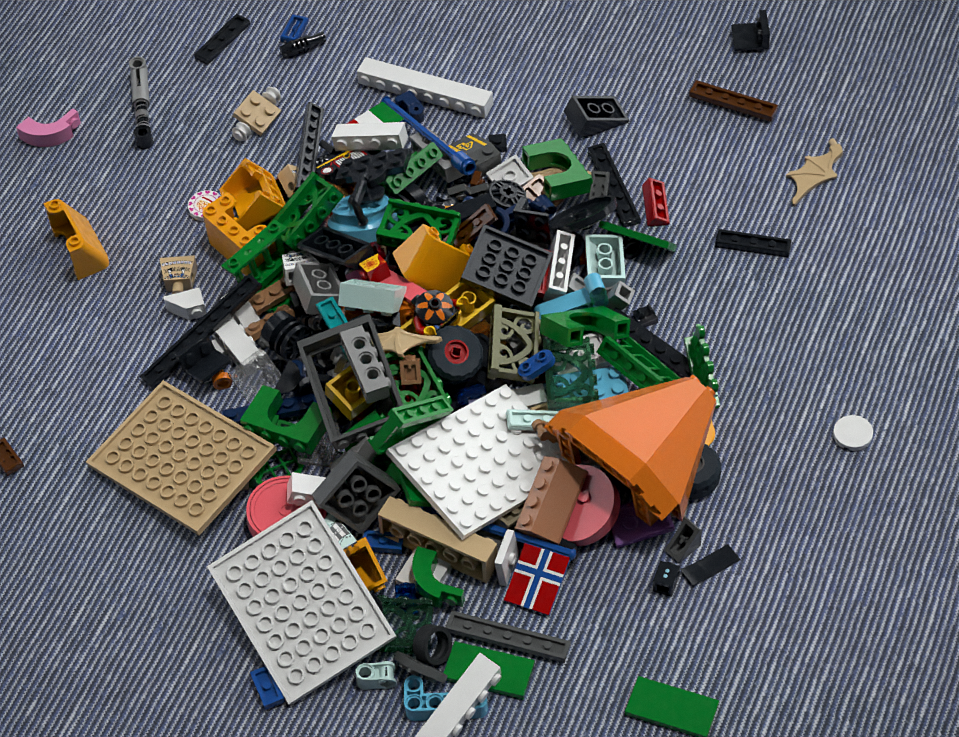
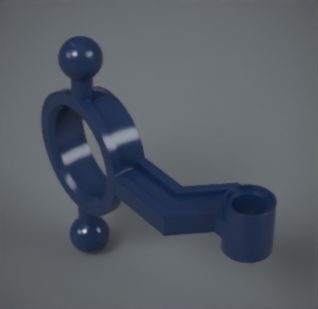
[462,195,557,245]

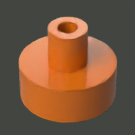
[212,370,232,390]

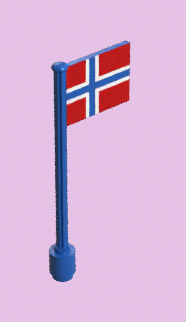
[403,496,576,616]

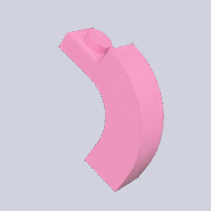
[16,109,81,147]

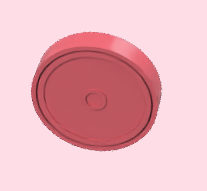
[562,464,620,546]
[246,476,327,537]

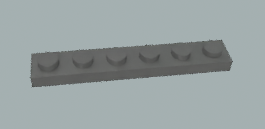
[445,611,571,663]

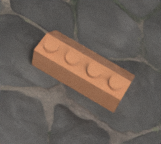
[515,456,588,545]

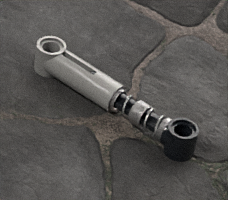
[129,56,154,149]

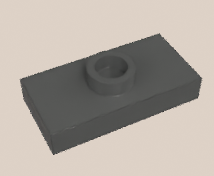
[588,171,610,200]

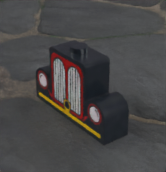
[315,150,383,191]

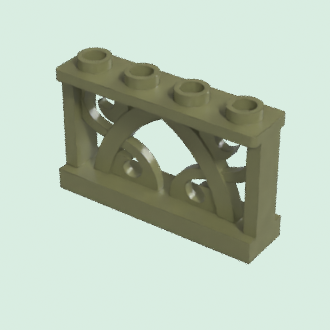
[487,304,541,385]

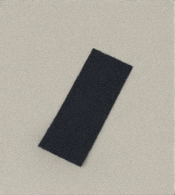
[680,544,741,585]

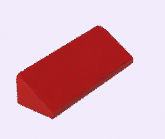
[642,177,670,226]

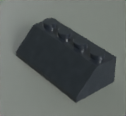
[296,226,375,271]

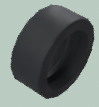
[413,624,452,665]

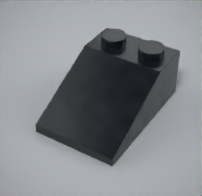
[564,96,630,136]

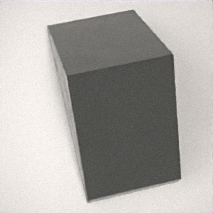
[664,518,702,563]

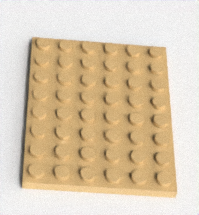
[86,380,277,536]

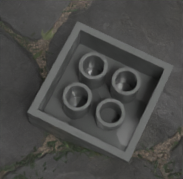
[312,449,401,534]

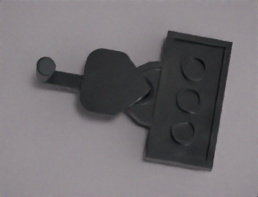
[335,148,412,226]

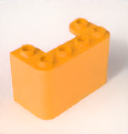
[202,192,277,276]

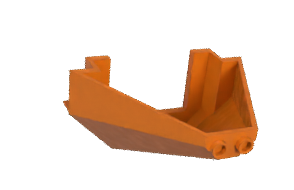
[544,375,716,527]

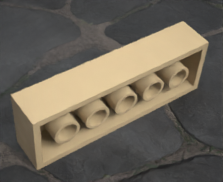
[378,496,498,583]

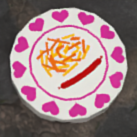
[188,190,221,221]

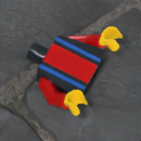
[411,295,470,336]

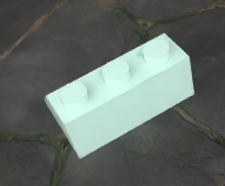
[585,234,626,288]
[338,279,407,316]

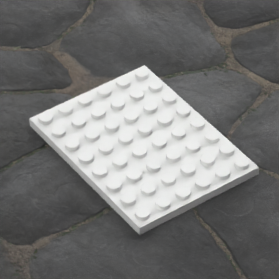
[386,384,580,540]
[207,500,397,706]

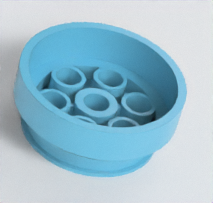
[328,195,398,243]

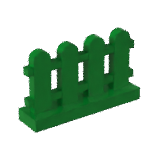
[683,323,720,409]

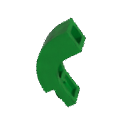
[412,546,465,608]

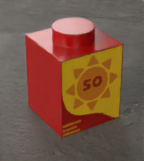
[359,253,391,283]

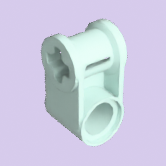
[356,661,396,690]

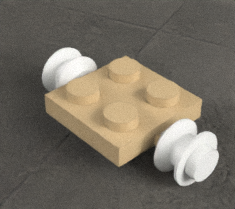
[232,87,281,141]

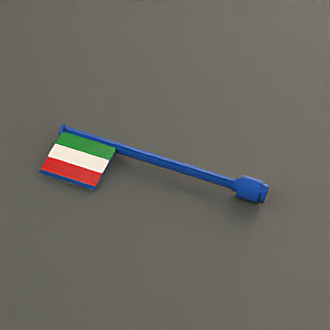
[347,96,476,175]

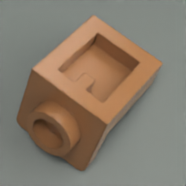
[400,355,422,385]

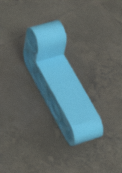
[533,273,609,319]
[404,675,488,721]

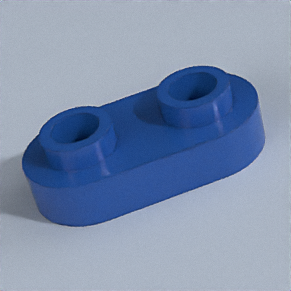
[518,350,555,381]

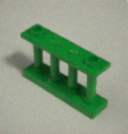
[221,220,294,291]

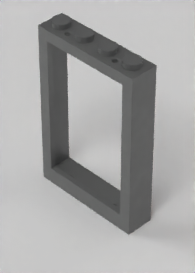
[297,314,404,450]

